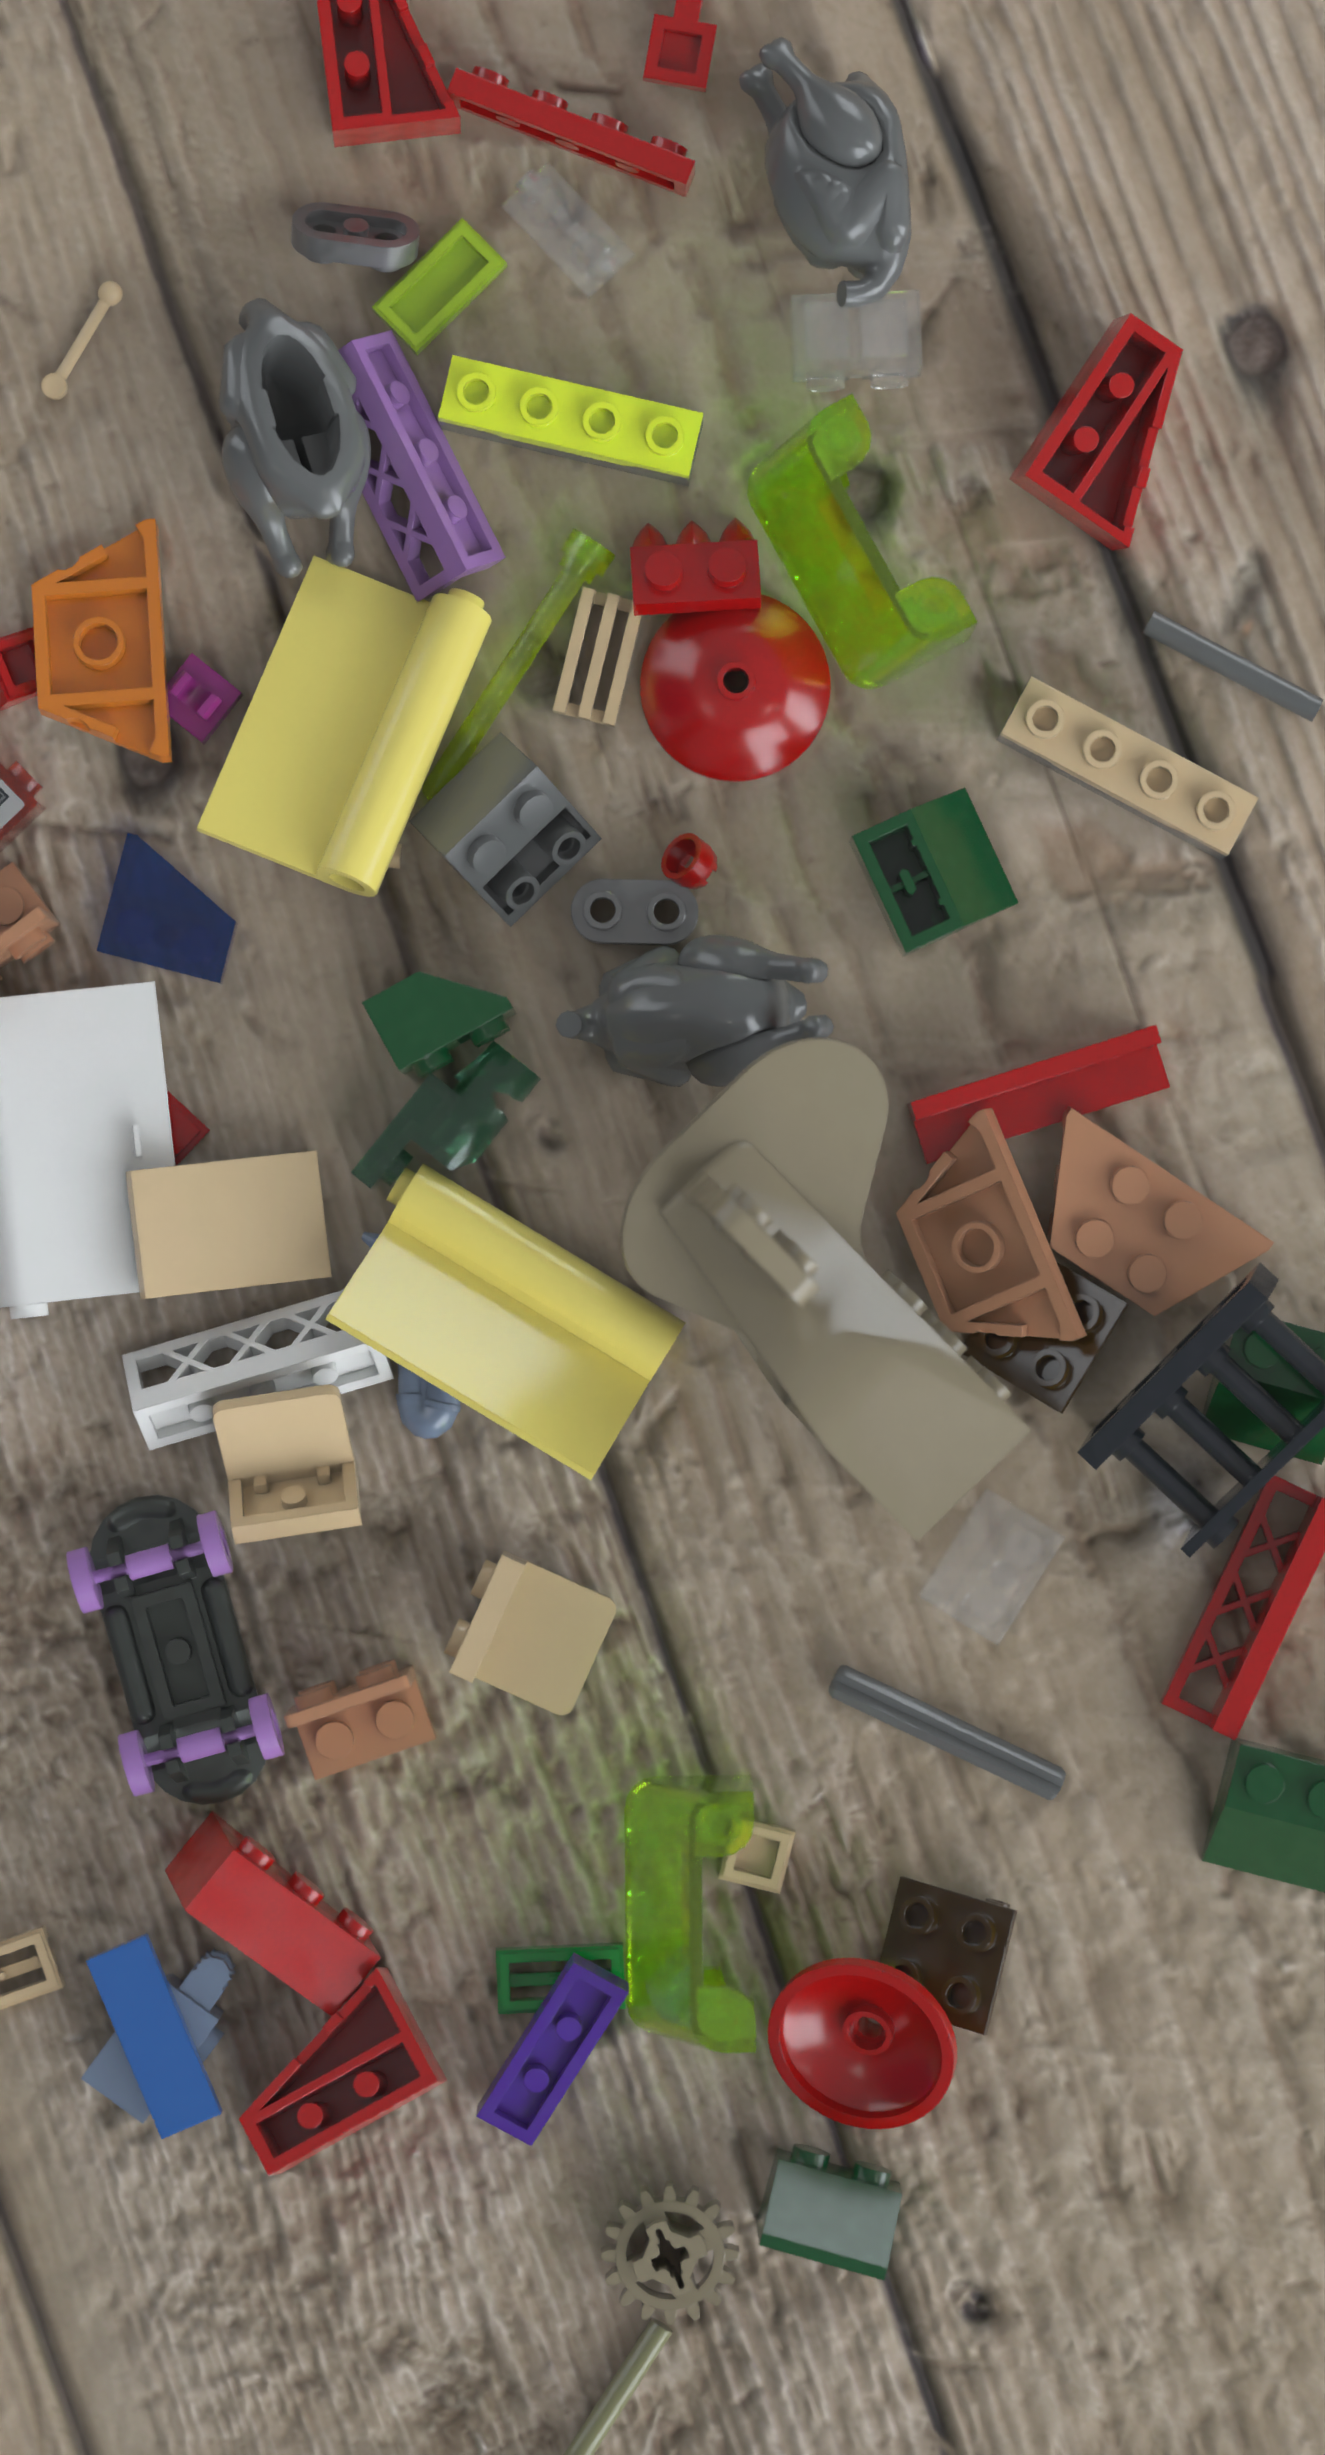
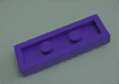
[476,1953,629,2146]

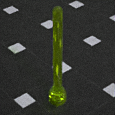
[422,528,616,800]

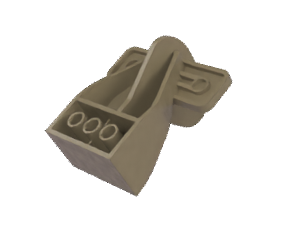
[620,1037,1031,1542]

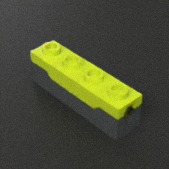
[438,355,703,487]

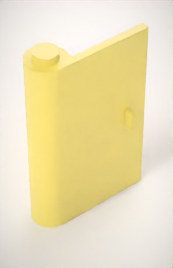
[197,556,492,897]
[325,1163,686,1480]

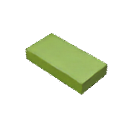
[372,218,508,356]

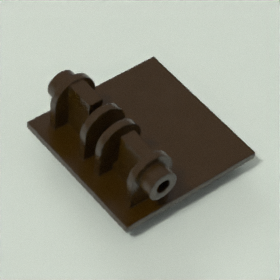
[963,1262,1129,1414]
[880,1876,1018,2035]

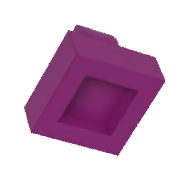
[167,653,243,744]

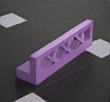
[338,330,506,602]

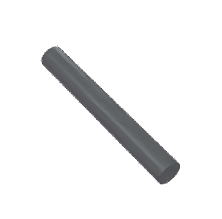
[1143,611,1324,722]

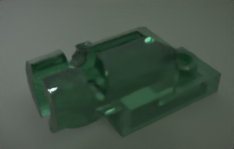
[350,1040,541,1189]

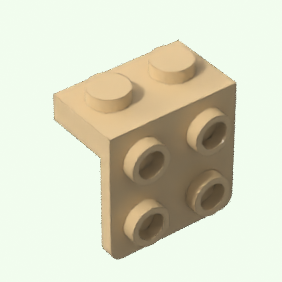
[212,1384,362,1545]
[444,1550,616,1715]

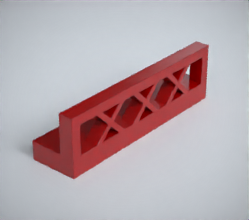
[907,1024,1170,1164]
[1160,1476,1325,1741]

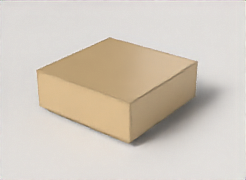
[718,1814,795,1894]

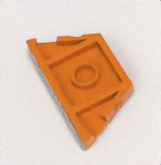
[31,518,172,763]

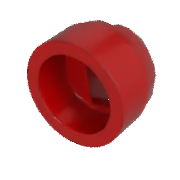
[661,833,718,890]

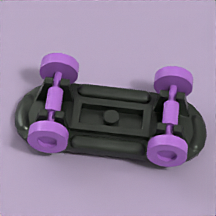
[66,1495,285,1805]

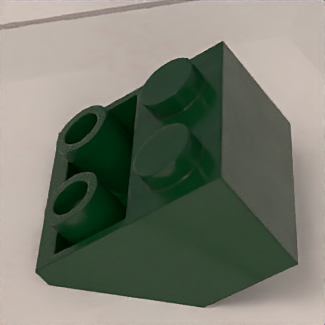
[849,788,1019,957]
[362,971,517,1079]

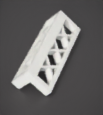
[122,1290,394,1451]

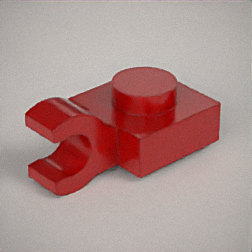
[643,0,717,92]

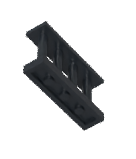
[1077,1262,1325,1558]

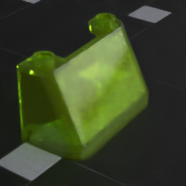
[747,393,978,690]
[624,1775,756,2053]

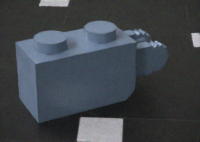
[81,1948,236,2124]

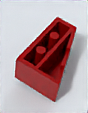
[317,0,461,148]
[1009,313,1183,551]
[165,1811,381,2017]
[238,1967,448,2176]

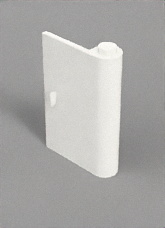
[0,981,175,1319]

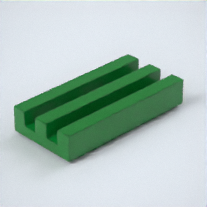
[496,1942,626,2014]

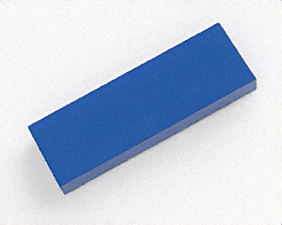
[86,1933,223,2139]

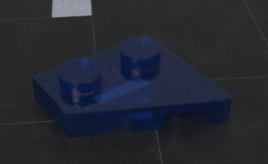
[96,832,238,984]

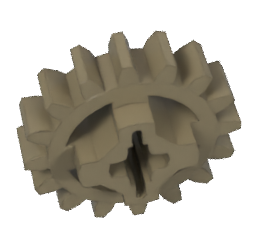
[601,2181,739,2325]

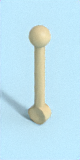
[41,281,123,400]

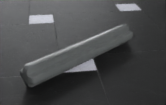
[828,1665,1066,1800]

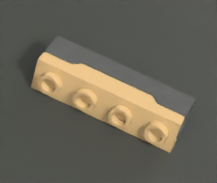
[997,676,1258,860]

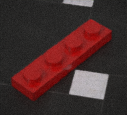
[447,66,695,197]

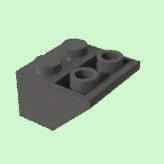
[409,732,602,927]

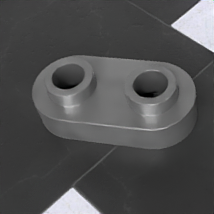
[291,202,420,272]
[571,879,698,945]

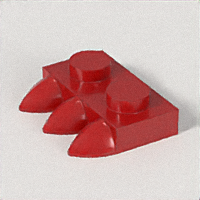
[630,518,762,616]

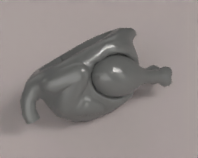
[739,37,912,308]
[219,298,371,578]
[556,934,834,1087]

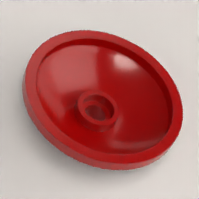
[640,594,831,782]
[767,1958,957,2129]

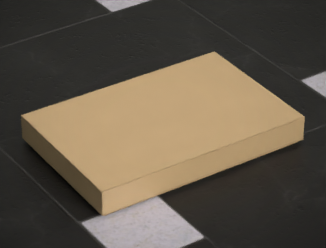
[126,1150,332,1299]

